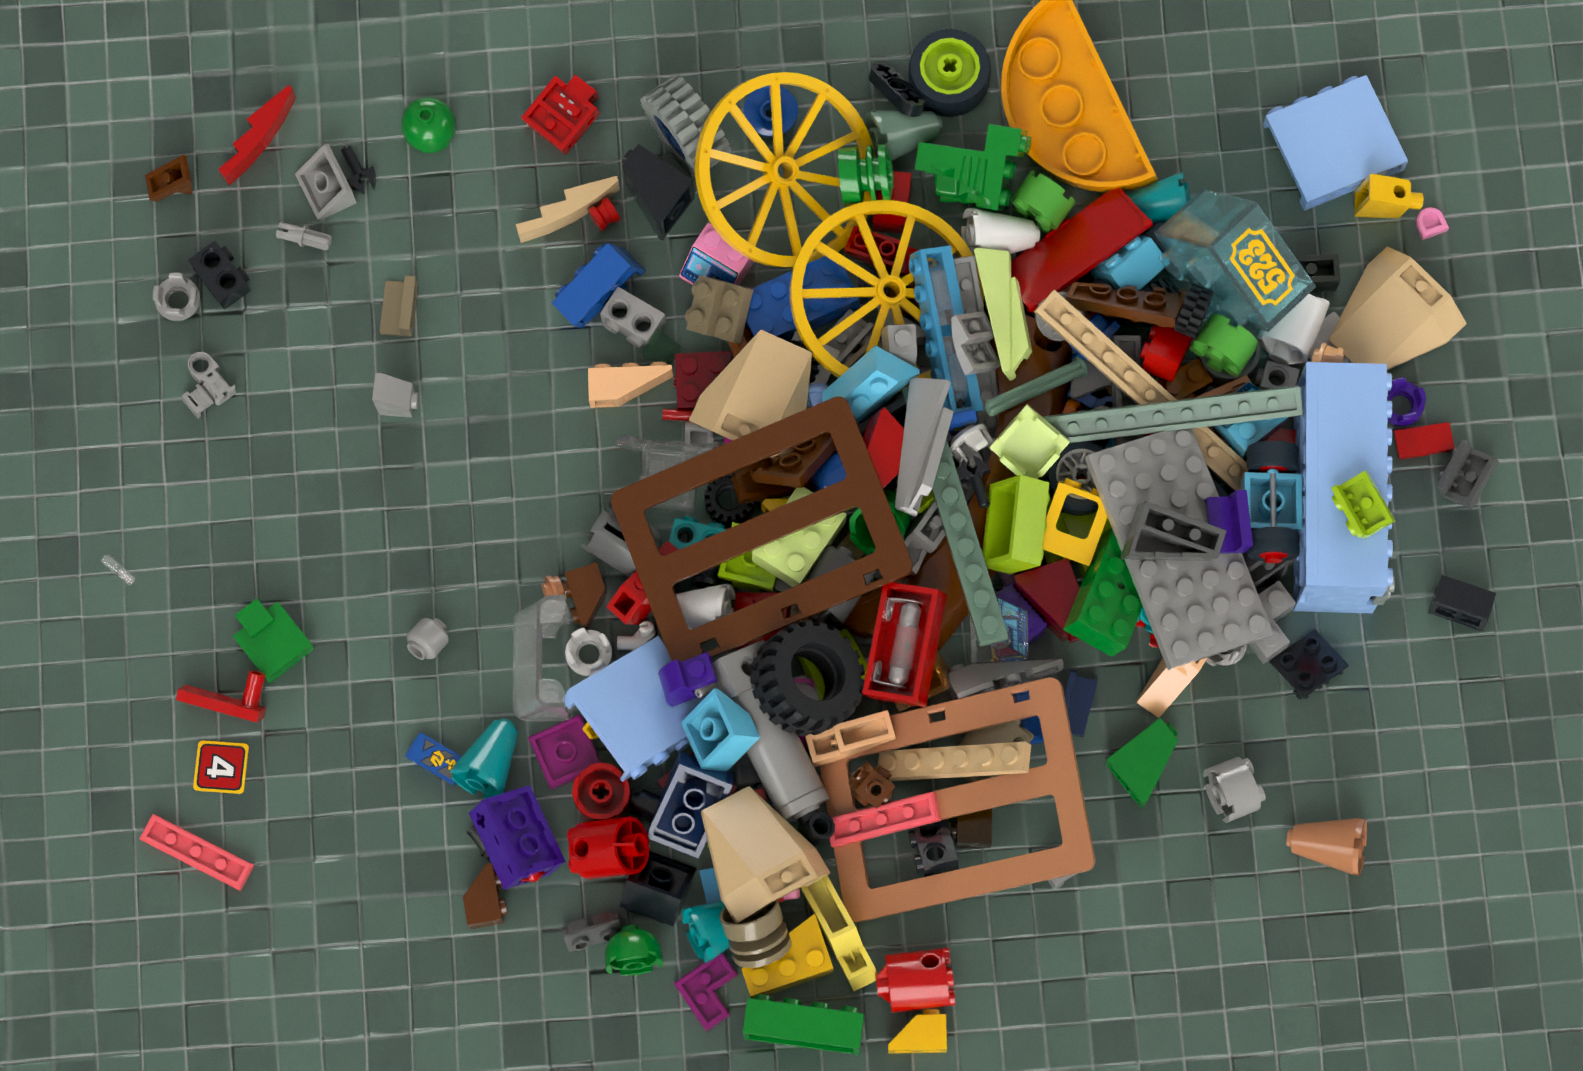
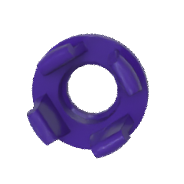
[1387,377,1426,426]

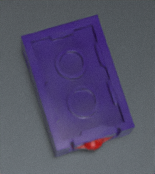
[469,785,566,890]

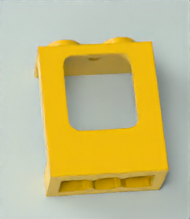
[1042,478,1108,566]

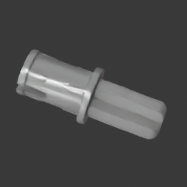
[276,221,332,250]

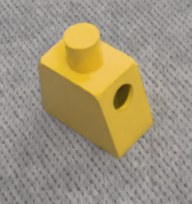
[1354,174,1424,219]

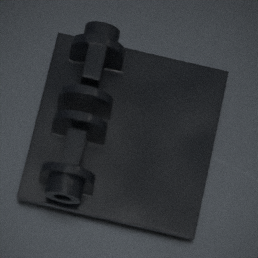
[1269,629,1349,700]

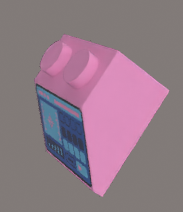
[679,223,755,285]

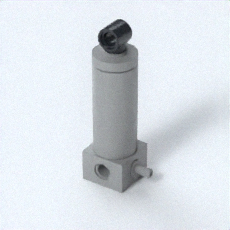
[695,640,835,847]

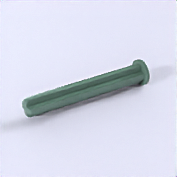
[984,356,1088,416]

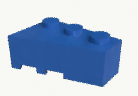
[552,243,646,328]

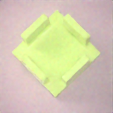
[989,404,1070,479]

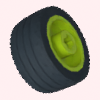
[908,29,991,117]

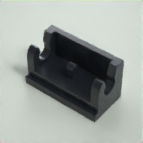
[1428,575,1496,631]

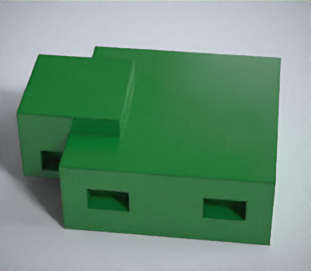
[233,598,315,683]

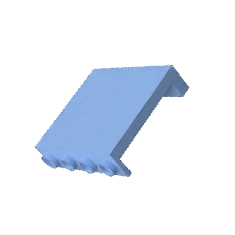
[1263,75,1408,211]
[562,636,704,782]

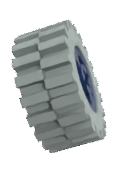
[640,74,731,178]

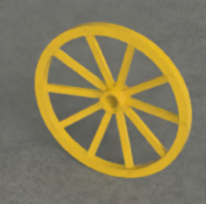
[695,72,875,268]
[790,200,984,392]

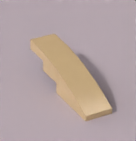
[516,176,620,243]

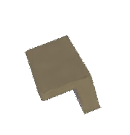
[379,275,419,337]

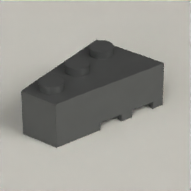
[1120,501,1226,561]

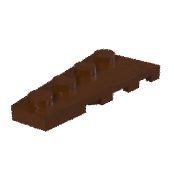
[1066,282,1189,328]

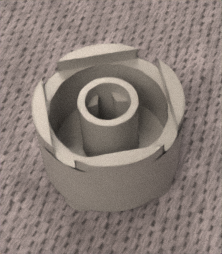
[1203,757,1266,823]

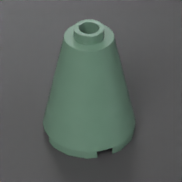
[863,110,943,161]

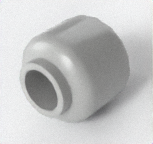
[407,618,449,660]

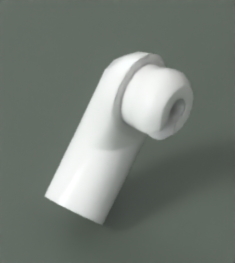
[617,621,656,650]

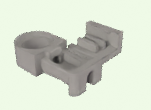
[182,352,236,418]

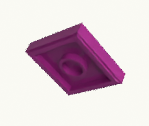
[528,714,601,790]

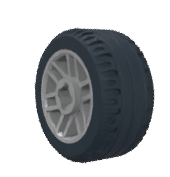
[1042,441,1105,516]

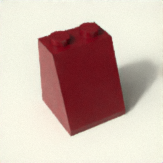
[1013,558,1080,643]

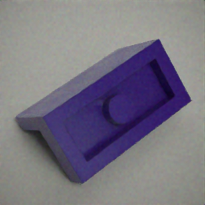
[1205,490,1253,554]

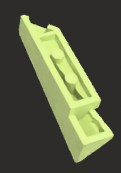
[974,248,1032,381]

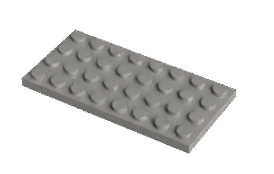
[1085,428,1274,671]

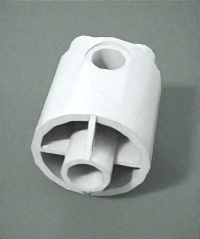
[1257,284,1330,365]

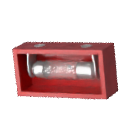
[862,582,947,707]

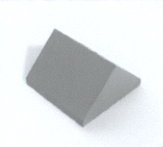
[295,144,357,220]

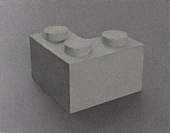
[1248,581,1296,665]

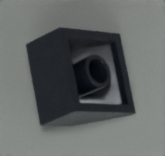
[619,851,697,926]

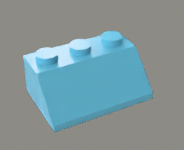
[822,345,920,423]

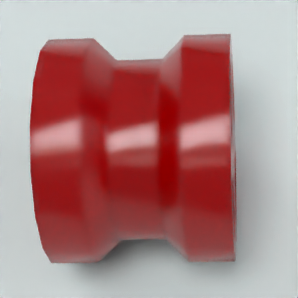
[587,197,621,232]

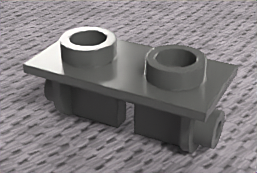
[561,910,622,952]

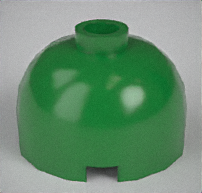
[401,97,456,154]
[605,925,663,976]

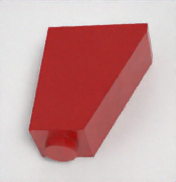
[863,407,904,488]

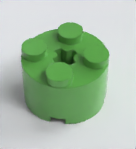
[1011,171,1076,234]
[1190,314,1258,377]

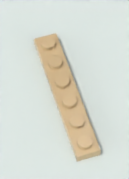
[878,741,1031,781]

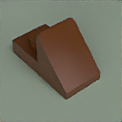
[145,155,193,202]

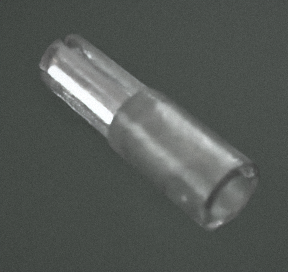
[101,554,136,586]

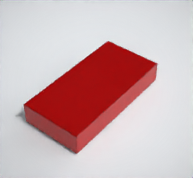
[1393,422,1455,460]

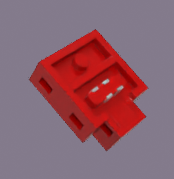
[521,75,600,155]

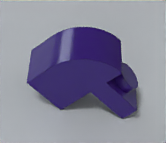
[658,652,718,707]

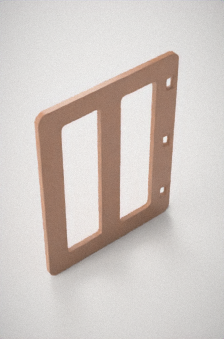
[820,677,1095,922]

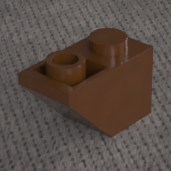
[562,562,607,630]
[463,863,508,930]

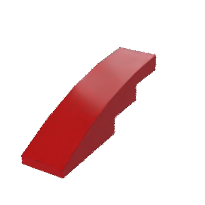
[218,85,296,186]

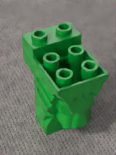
[915,124,1031,211]

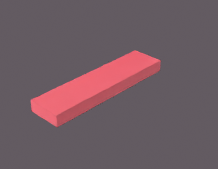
[829,792,941,848]
[139,814,254,891]

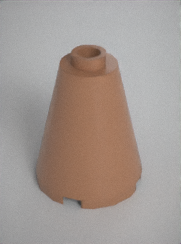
[1286,818,1367,876]

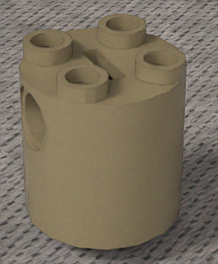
[957,720,1035,783]

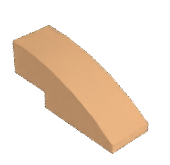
[805,710,896,767]

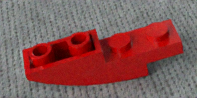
[844,225,933,278]

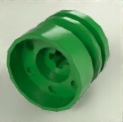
[838,144,894,206]

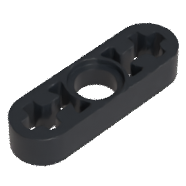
[868,62,925,117]

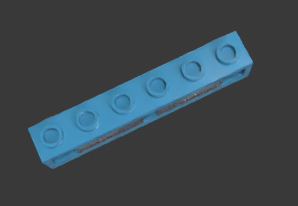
[909,245,983,413]

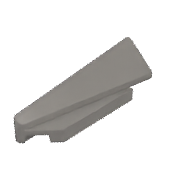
[895,378,954,517]
[903,456,974,576]

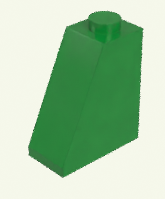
[1105,718,1178,809]

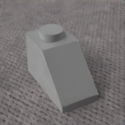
[881,324,917,384]
[372,373,419,418]

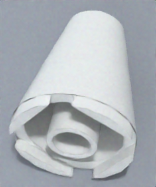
[961,208,1040,263]
[676,584,735,639]

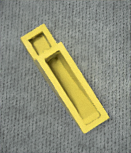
[800,876,877,992]

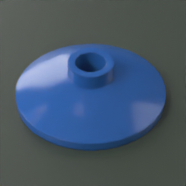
[744,85,798,137]

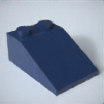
[647,751,733,858]

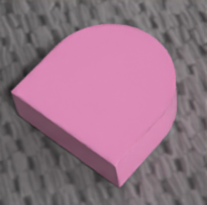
[1416,207,1449,240]

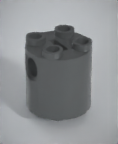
[803,545,876,626]

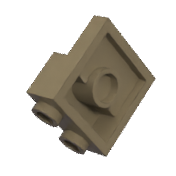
[685,275,753,344]

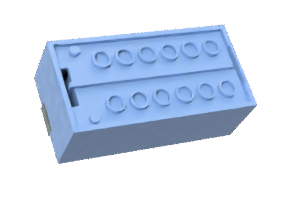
[1293,362,1395,613]

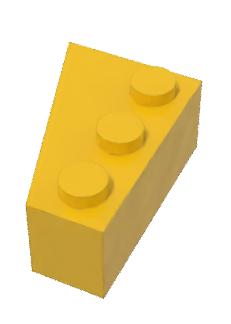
[742,914,834,999]

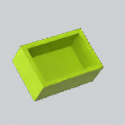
[982,475,1050,574]

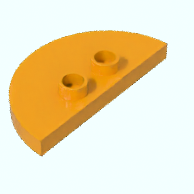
[1001,0,1159,192]

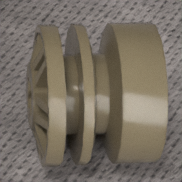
[719,900,792,968]

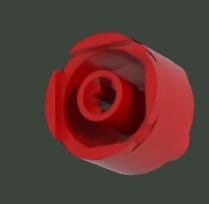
[572,763,632,821]

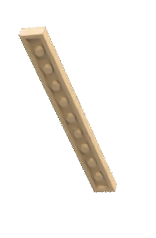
[1034,290,1248,491]

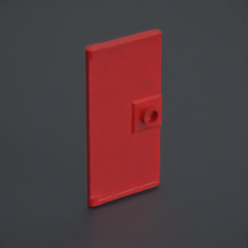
[1011,187,1153,313]

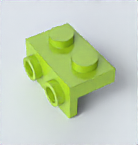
[1331,471,1396,539]

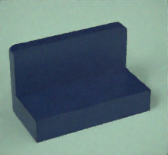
[1064,670,1097,737]

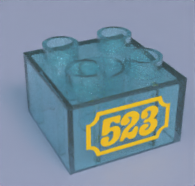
[1154,189,1316,332]

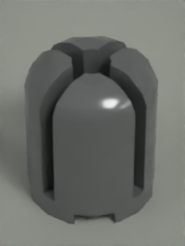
[580,501,662,578]

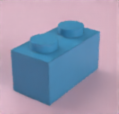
[699,867,722,904]

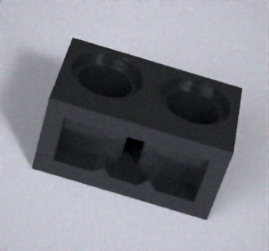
[188,241,251,310]
[908,819,959,877]

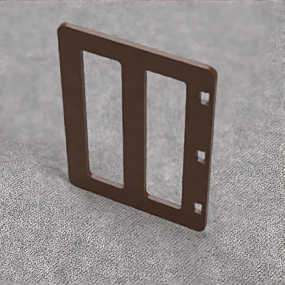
[611,396,913,662]

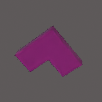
[674,952,738,1032]

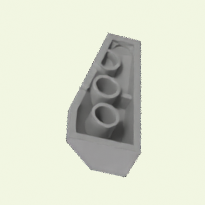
[945,659,1064,700]

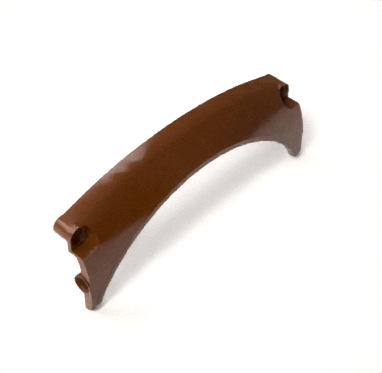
[826,303,1072,654]

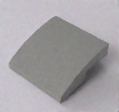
[951,311,1001,376]

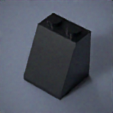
[622,144,695,241]

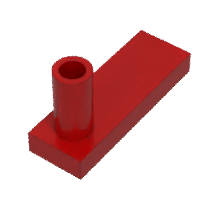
[176,670,266,723]

